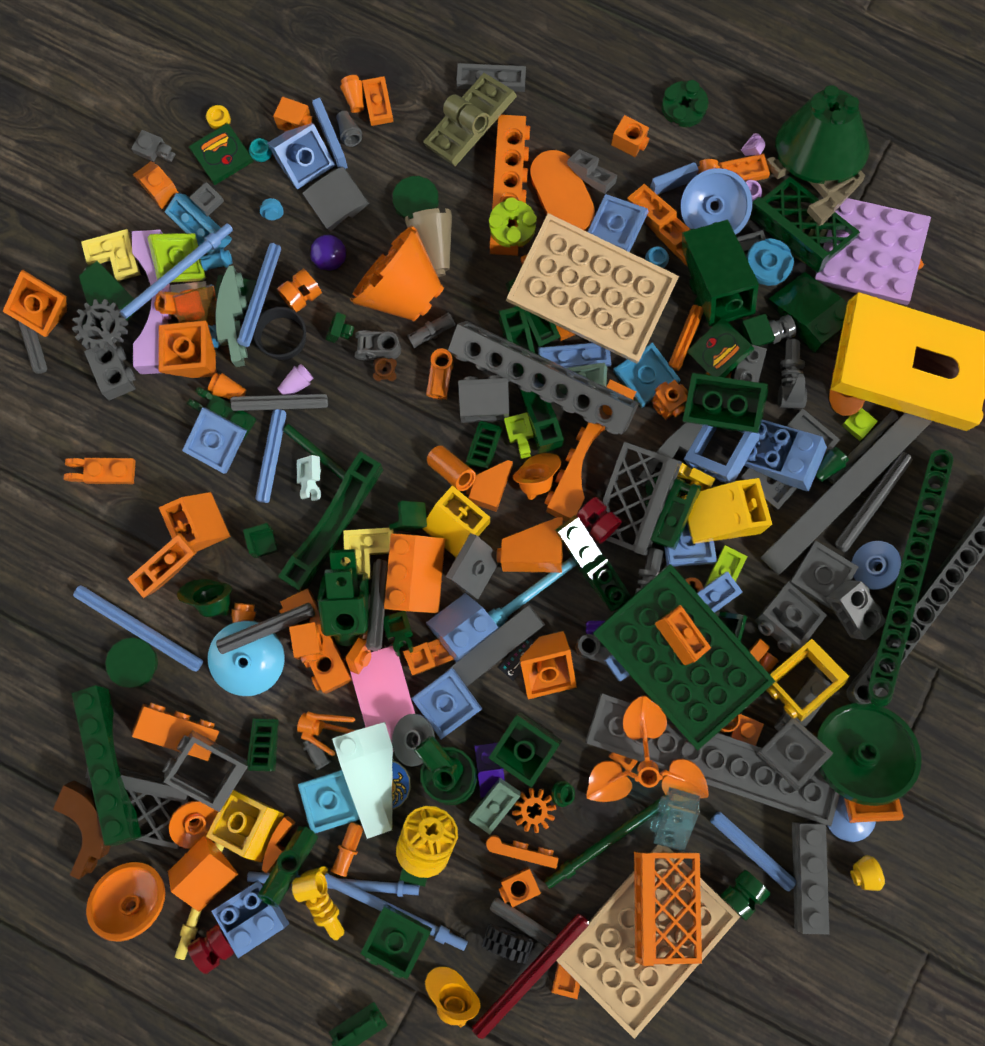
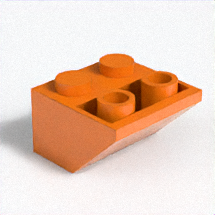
[159,492,231,552]

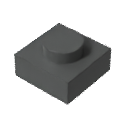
[189,182,224,216]

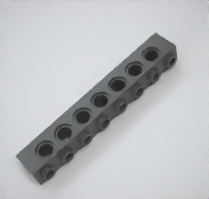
[448,321,639,435]

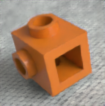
[651,380,688,420]

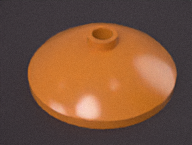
[86,862,165,941]

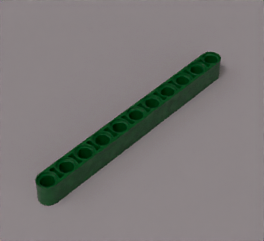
[868,449,953,707]

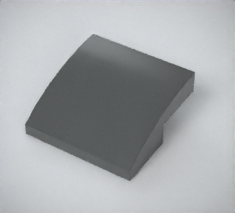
[303,166,369,231]

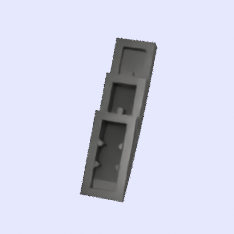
[636,423,703,487]
[447,605,545,687]

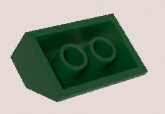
[683,373,768,434]

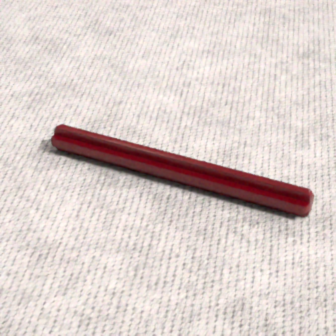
[472,914,589,1039]

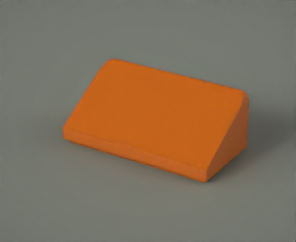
[655,605,711,665]

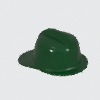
[177,579,232,617]

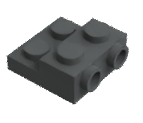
[754,582,827,655]

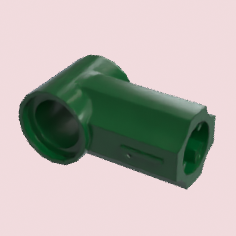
[414,736,463,791]

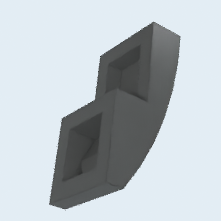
[567,149,617,194]

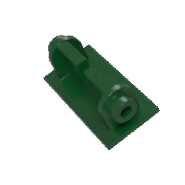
[329,1002,388,1046]

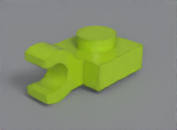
[504,413,533,459]

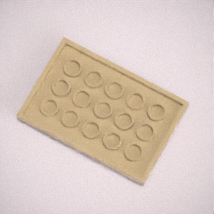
[506,213,679,364]
[556,841,740,1039]

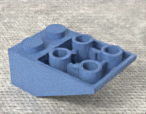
[744,420,827,491]

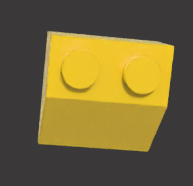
[206,790,284,862]

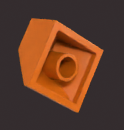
[159,321,216,378]
[520,631,577,699]

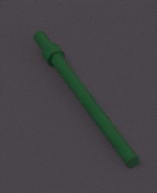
[543,795,674,889]

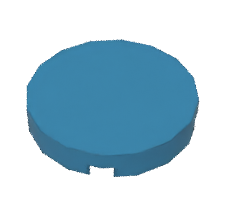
[746,238,794,286]

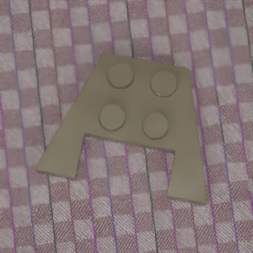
[766,157,865,226]

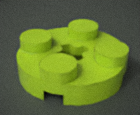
[489,198,537,247]

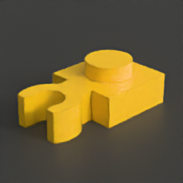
[677,463,715,491]

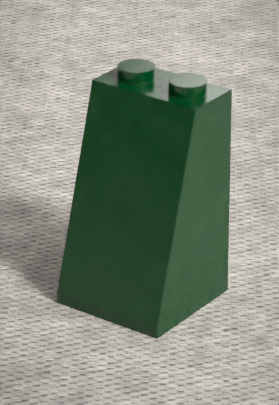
[682,219,759,327]

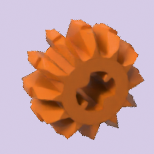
[512,788,556,833]

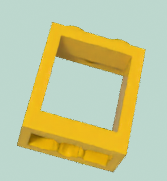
[766,639,849,721]

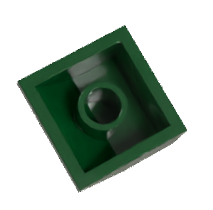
[489,712,563,788]

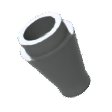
[336,111,362,147]

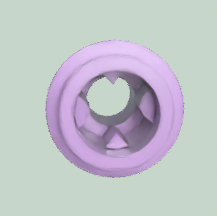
[277,364,314,395]

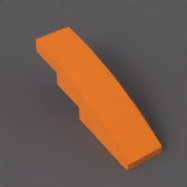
[627,184,690,266]

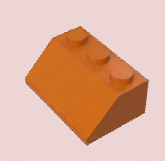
[384,533,445,613]

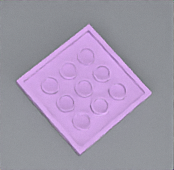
[815,198,931,305]

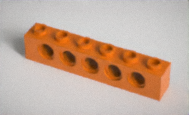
[490,115,530,256]

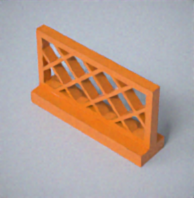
[634,852,702,966]

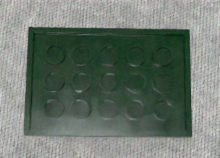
[592,564,776,751]

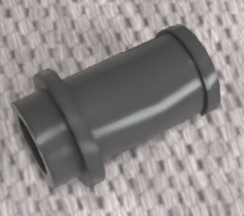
[303,736,331,770]

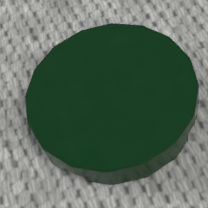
[393,176,439,219]
[105,638,158,688]

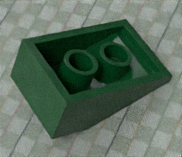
[768,272,847,353]

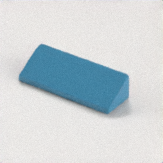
[164,193,232,255]

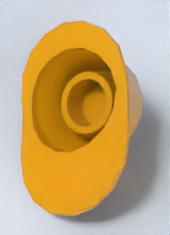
[425,967,480,1028]

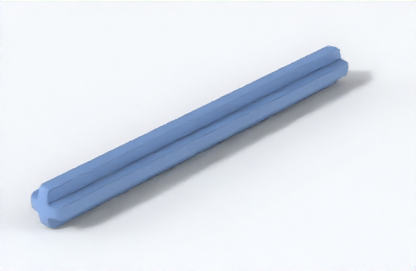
[73,586,203,672]

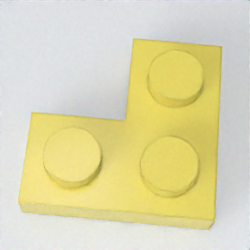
[81,229,141,281]
[343,528,394,579]

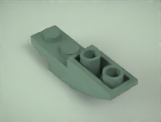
[216,266,248,367]

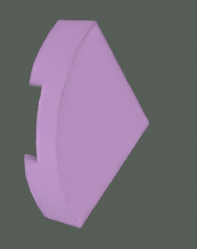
[741,133,765,156]

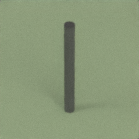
[828,411,899,484]

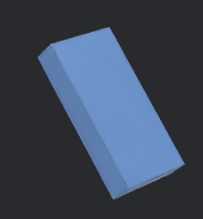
[650,162,699,195]

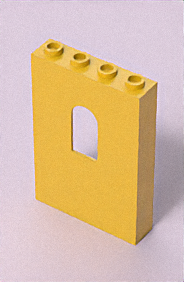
[830,292,985,431]

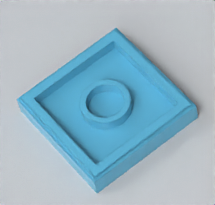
[298,770,360,833]

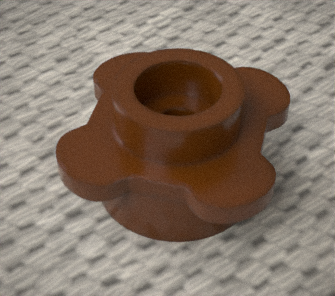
[373,358,397,382]

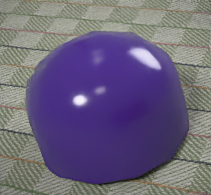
[310,235,346,271]

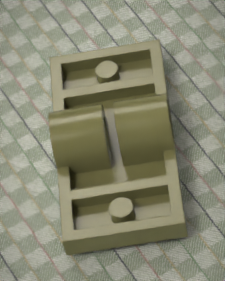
[423,73,517,166]

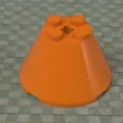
[350,225,444,321]

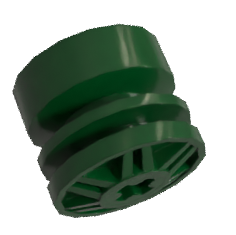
[421,747,478,805]

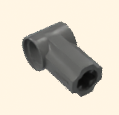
[575,634,612,666]

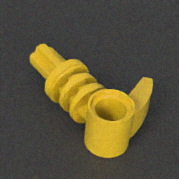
[292,866,345,940]

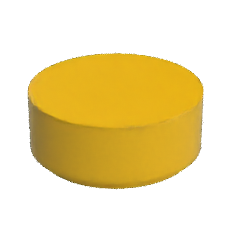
[206,105,231,130]

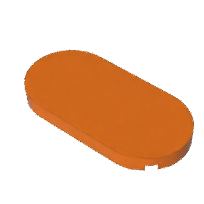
[530,150,595,231]

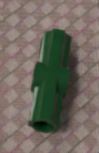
[258,826,318,908]

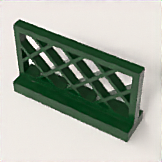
[750,177,860,273]

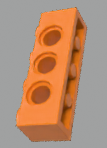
[280,588,353,694]

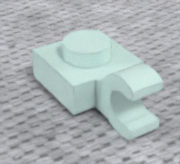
[297,455,321,501]

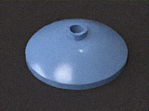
[680,168,752,235]

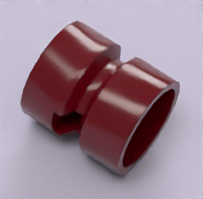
[576,497,622,544]
[187,924,235,974]

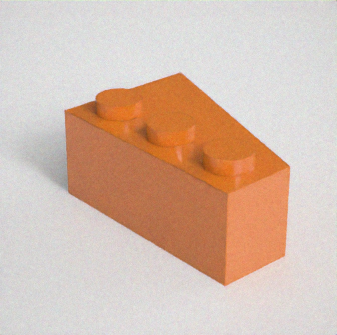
[132,703,219,761]

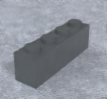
[792,822,830,935]

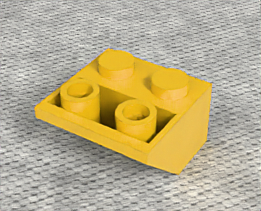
[422,485,490,557]

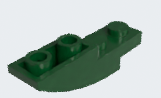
[555,515,631,611]

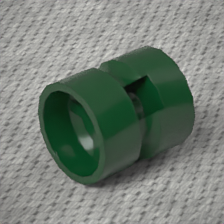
[720,869,771,921]

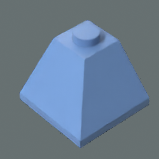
[267,123,336,189]

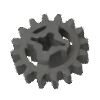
[72,299,128,353]

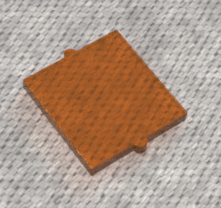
[173,284,217,326]

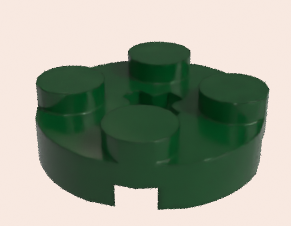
[662,80,708,127]

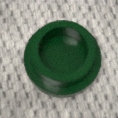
[551,781,575,807]

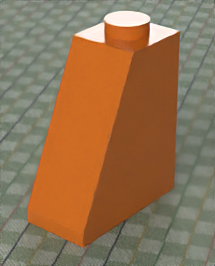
[497,517,563,573]

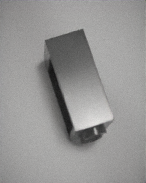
[162,730,248,812]

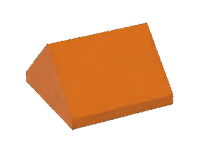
[3,270,67,337]
[168,834,238,912]

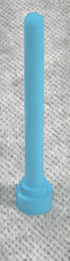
[488,557,576,629]

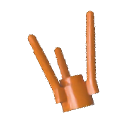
[297,711,355,756]

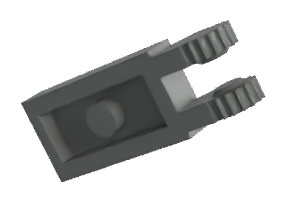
[774,672,831,731]

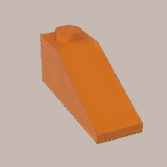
[128,533,196,598]

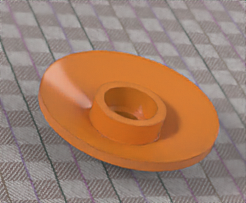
[169,800,218,849]

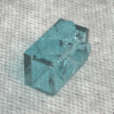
[650,787,700,852]

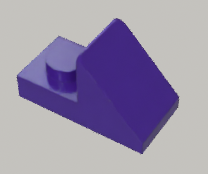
[475,743,505,798]

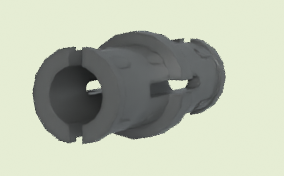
[407,312,456,349]

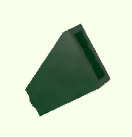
[79,261,141,331]

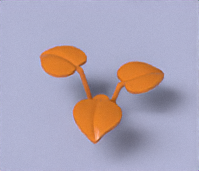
[586,696,709,802]

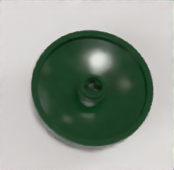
[816,703,922,806]

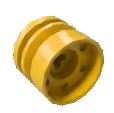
[396,806,458,878]

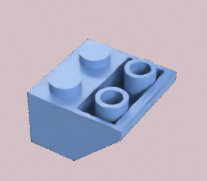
[211,881,289,958]

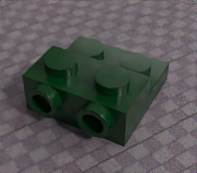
[360,904,432,979]

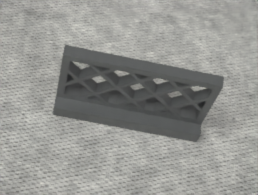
[595,442,682,555]
[78,768,190,849]

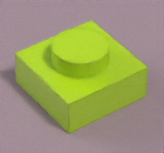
[841,408,878,441]

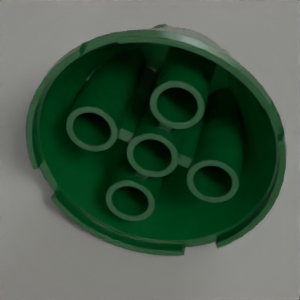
[775,85,870,184]

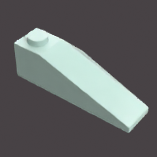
[332,722,393,839]

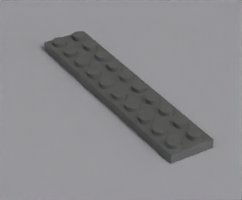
[585,694,840,827]

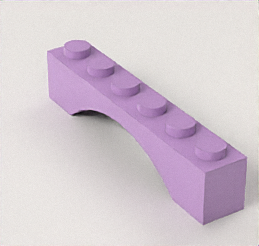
[132,230,171,374]

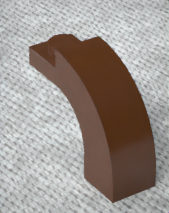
[53,780,111,879]

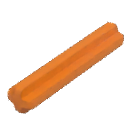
[669,305,704,371]

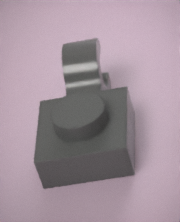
[131,130,176,162]

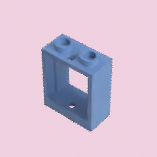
[684,425,760,484]

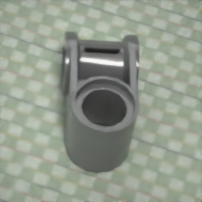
[355,330,402,360]

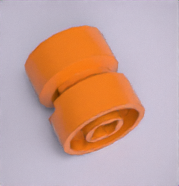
[277,268,322,312]

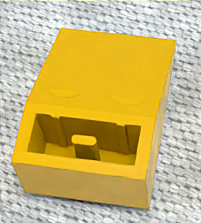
[681,478,773,544]

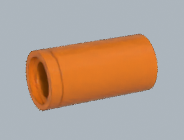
[427,446,476,491]

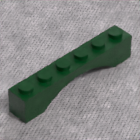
[499,306,564,454]
[278,451,383,592]
[72,685,142,846]

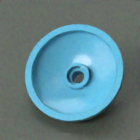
[208,621,285,696]

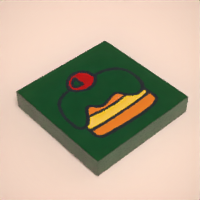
[189,123,254,185]
[687,317,754,378]

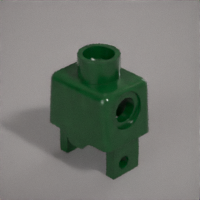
[317,549,370,646]

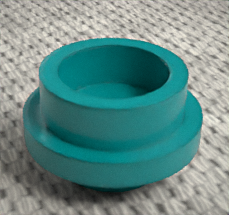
[249,138,272,162]

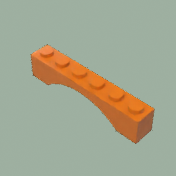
[545,379,637,521]

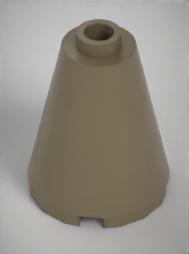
[405,208,452,277]

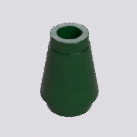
[815,447,849,482]

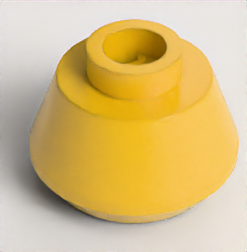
[850,855,885,891]

